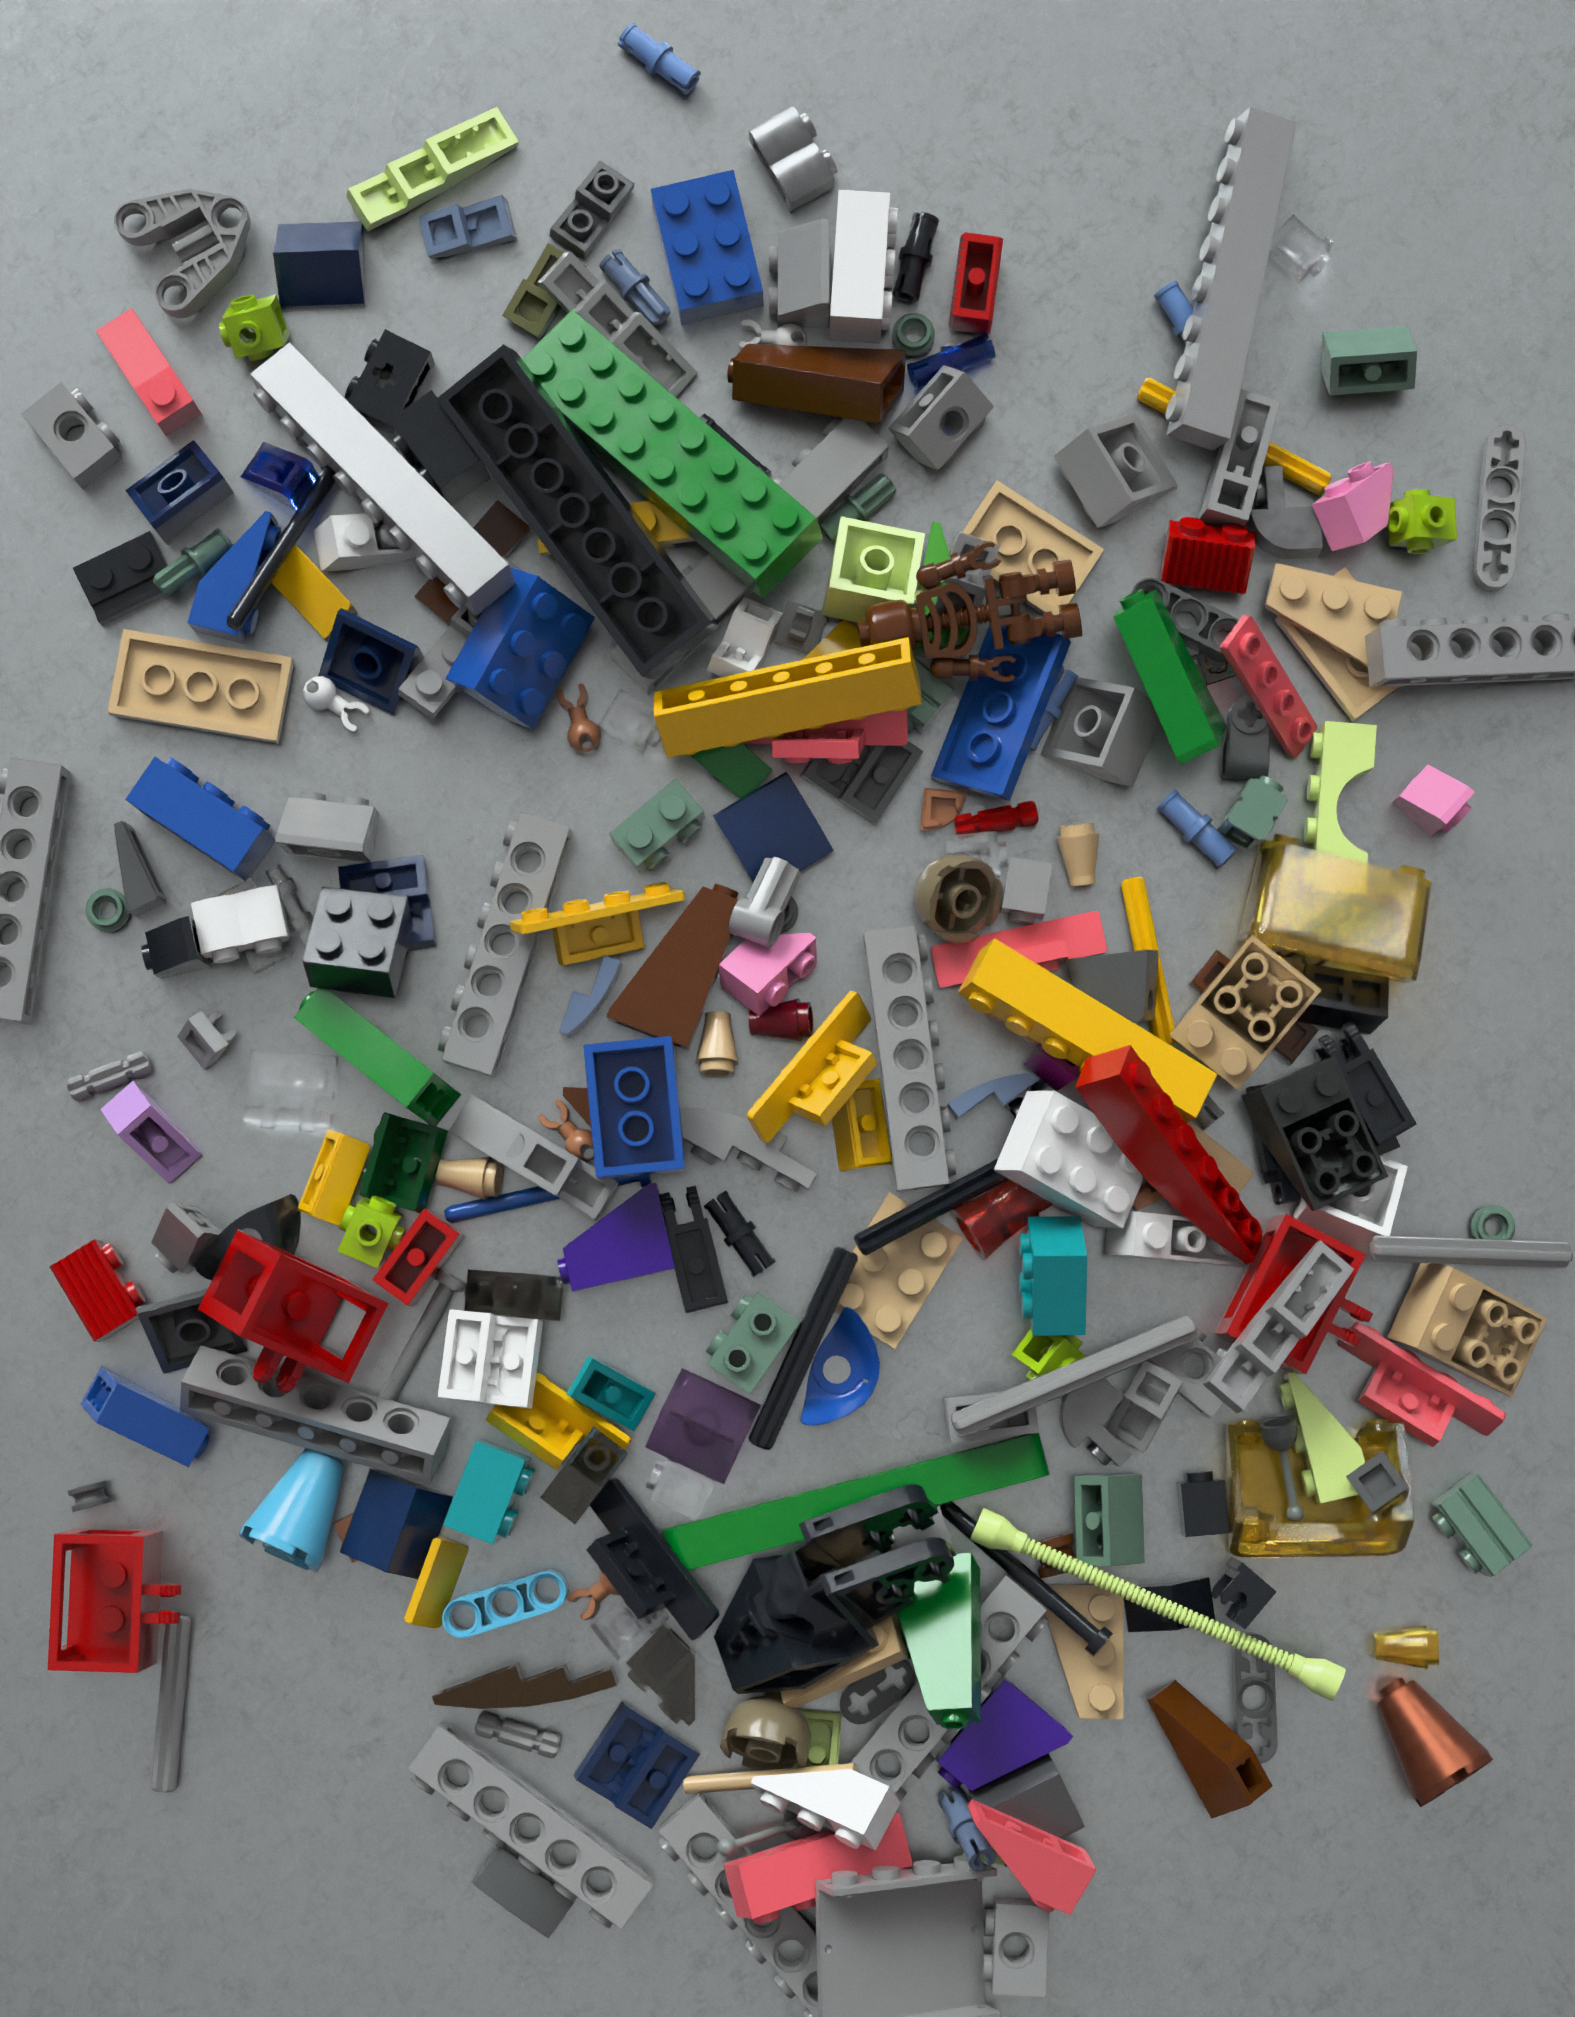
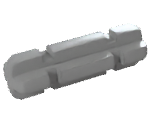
[67,1052,152,1101]
[475,1711,561,1758]

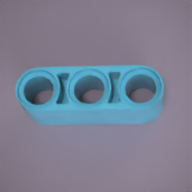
[442,1569,569,1638]

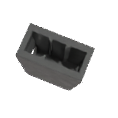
[1067,950,1158,1023]

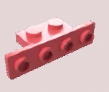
[1219,615,1317,758]
[741,709,908,764]
[930,911,1107,988]
[1338,1322,1506,1447]

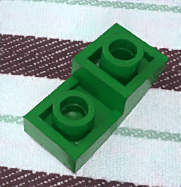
[690,743,773,799]

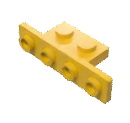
[510,882,685,966]
[747,991,878,1143]
[485,1373,631,1470]

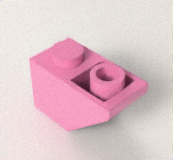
[1312,461,1394,551]
[1392,765,1475,837]
[719,933,817,1016]

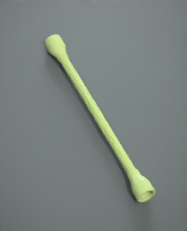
[970,1508,1346,1701]

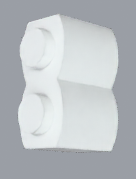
[191,885,291,963]

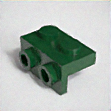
[359,1112,448,1213]

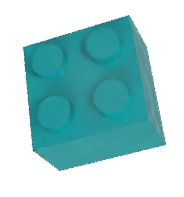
[1019,1216,1087,1336]
[443,1439,535,1545]

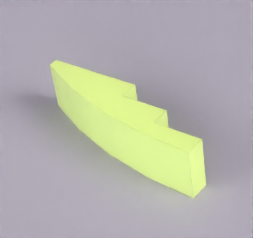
[346,107,519,231]

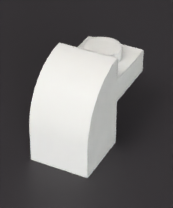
[707,597,783,678]

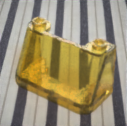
[1237,834,1432,983]
[1226,1419,1415,1558]

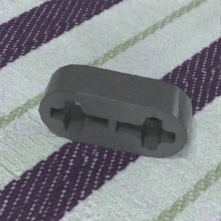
[840,1659,914,1724]

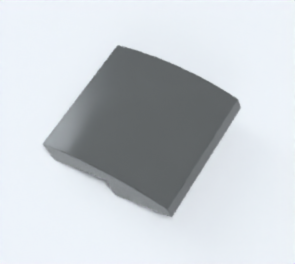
[800,741,923,823]

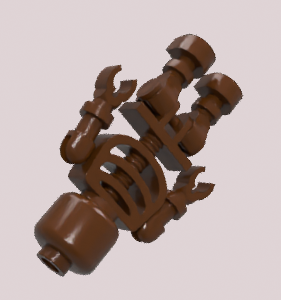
[857,541,1082,682]

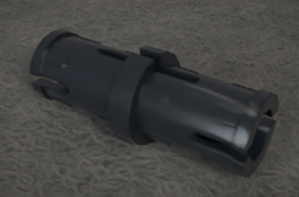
[892,212,939,302]
[704,1190,776,1278]

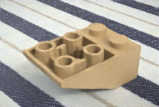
[1170,934,1322,1090]
[1387,1263,1548,1397]

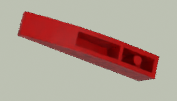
[1075,1045,1263,1264]

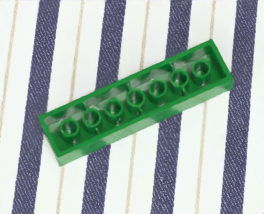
[522,310,823,599]

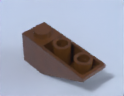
[1147,1680,1272,1819]

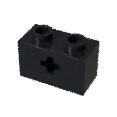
[345,329,435,435]

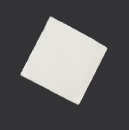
[438,1309,543,1409]

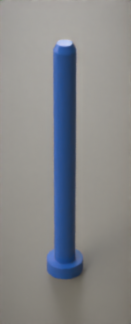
[444,1175,652,1223]

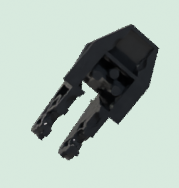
[714,1484,956,1694]

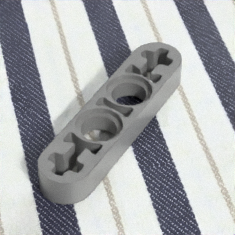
[1472,424,1526,592]

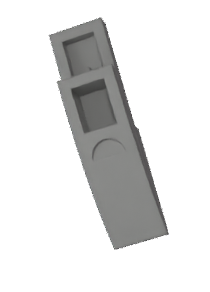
[398,556,523,720]
[449,1094,619,1220]
[680,1108,817,1193]

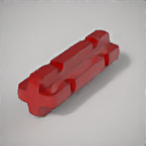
[954,801,1039,839]

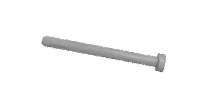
[354,1269,466,1464]

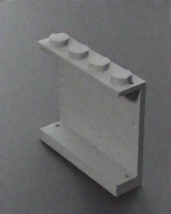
[815,1855,1001,2017]

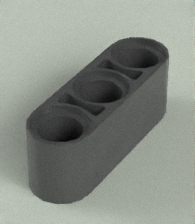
[1131,578,1239,662]

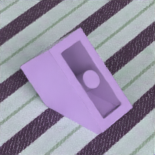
[100,1081,201,1184]

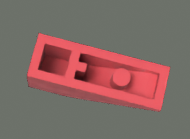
[96,308,202,436]
[967,1799,1096,1915]

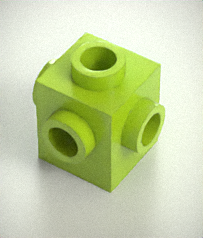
[219,294,290,361]
[1387,489,1457,554]
[337,1196,406,1269]
[1012,1329,1087,1396]

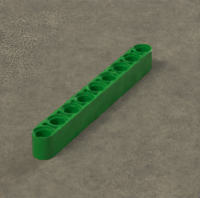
[661,1433,1050,1570]

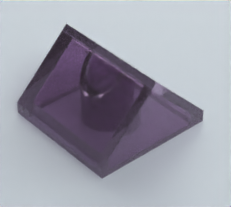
[645,1368,761,1484]

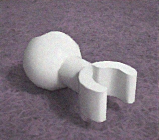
[739,319,807,350]
[303,676,369,733]

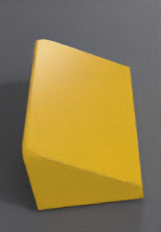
[271,545,357,640]
[832,1078,892,1171]
[298,1130,370,1225]
[404,1536,468,1629]

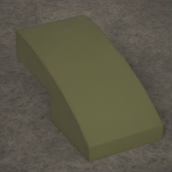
[502,243,587,338]

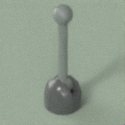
[1260,1416,1304,1522]
[718,1810,820,1857]

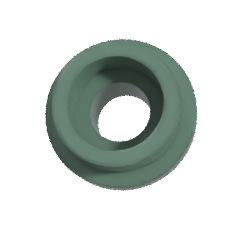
[892,313,935,356]
[86,888,130,932]
[1471,1205,1515,1240]

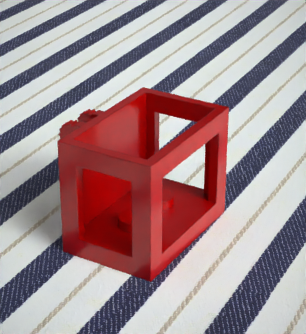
[1214,1214,1373,1374]
[198,1229,389,1394]
[48,1528,181,1673]

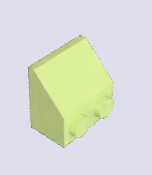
[821,516,925,622]

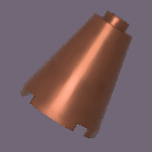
[1377,1677,1493,1807]

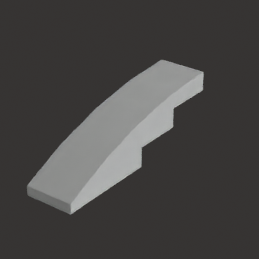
[537,251,698,397]
[1203,1240,1354,1413]

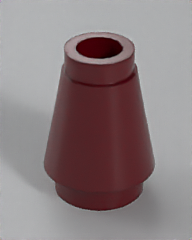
[749,998,814,1041]

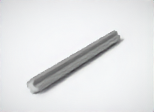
[951,1316,1198,1437]

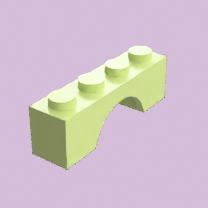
[1301,721,1377,900]

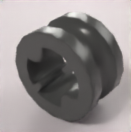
[67,1481,112,1512]

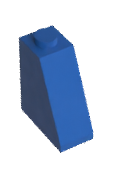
[81,1366,210,1467]

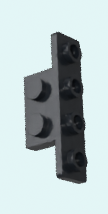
[587,1478,720,1641]

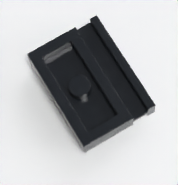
[73,531,168,626]

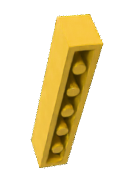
[654,637,922,758]
[958,938,1217,1124]

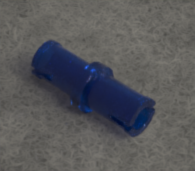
[907,332,996,390]

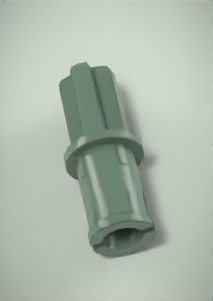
[818,473,897,545]
[153,528,233,596]

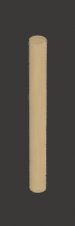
[683,1763,858,1794]

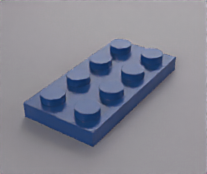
[931,625,1071,801]

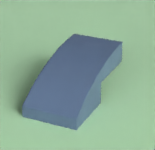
[418,195,517,259]
[559,955,623,1038]
[947,1073,1039,1120]

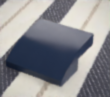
[712,772,834,883]
[338,855,436,951]
[573,1701,700,1829]

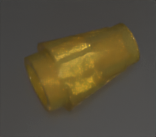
[1376,1625,1439,1670]

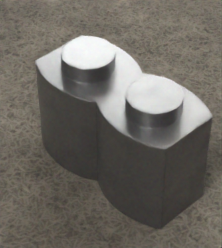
[749,106,838,211]

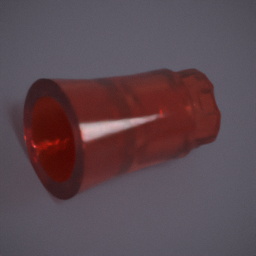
[951,1179,1052,1260]

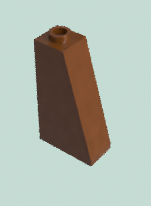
[727,344,906,424]
[606,884,739,1051]

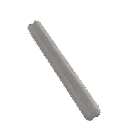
[1368,1236,1573,1268]

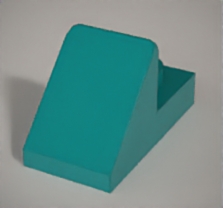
[567,1356,656,1431]

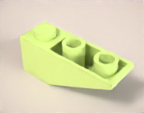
[1279,1372,1365,1504]

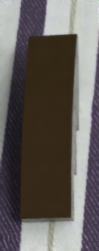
[432,1662,619,1709]

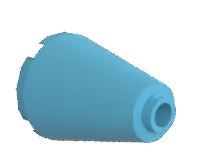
[239,1448,345,1573]

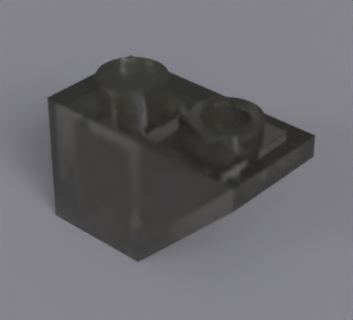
[464,1269,564,1321]
[540,1427,629,1524]
[626,1622,696,1726]

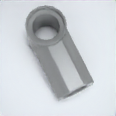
[729,857,800,948]

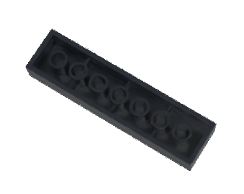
[436,344,720,679]

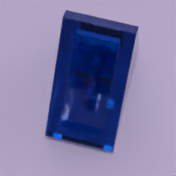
[240,442,319,512]

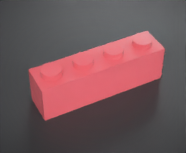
[723,1813,913,1924]

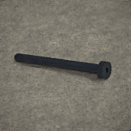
[227,465,336,630]
[940,1501,1113,1657]

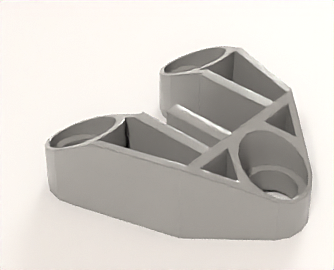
[114,189,251,318]

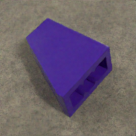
[557,1183,675,1292]
[935,1675,1073,1791]

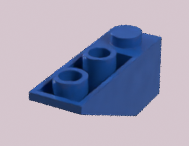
[187,511,281,644]

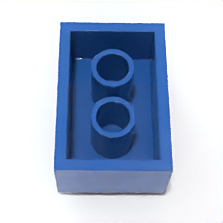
[650,170,764,325]
[445,567,595,729]
[125,757,275,882]
[583,1036,686,1180]

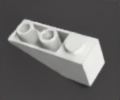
[314,513,418,572]
[1105,1211,1243,1267]
[751,1769,900,1850]

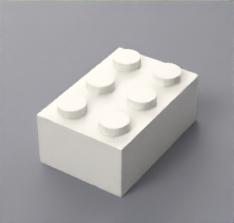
[830,190,898,343]
[994,1090,1144,1229]

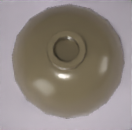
[914,853,1003,944]
[720,1692,811,1771]

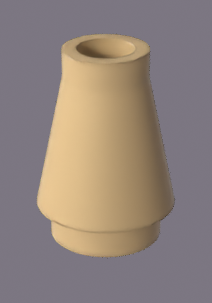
[1056,823,1099,886]
[695,1011,739,1077]
[436,1157,504,1200]

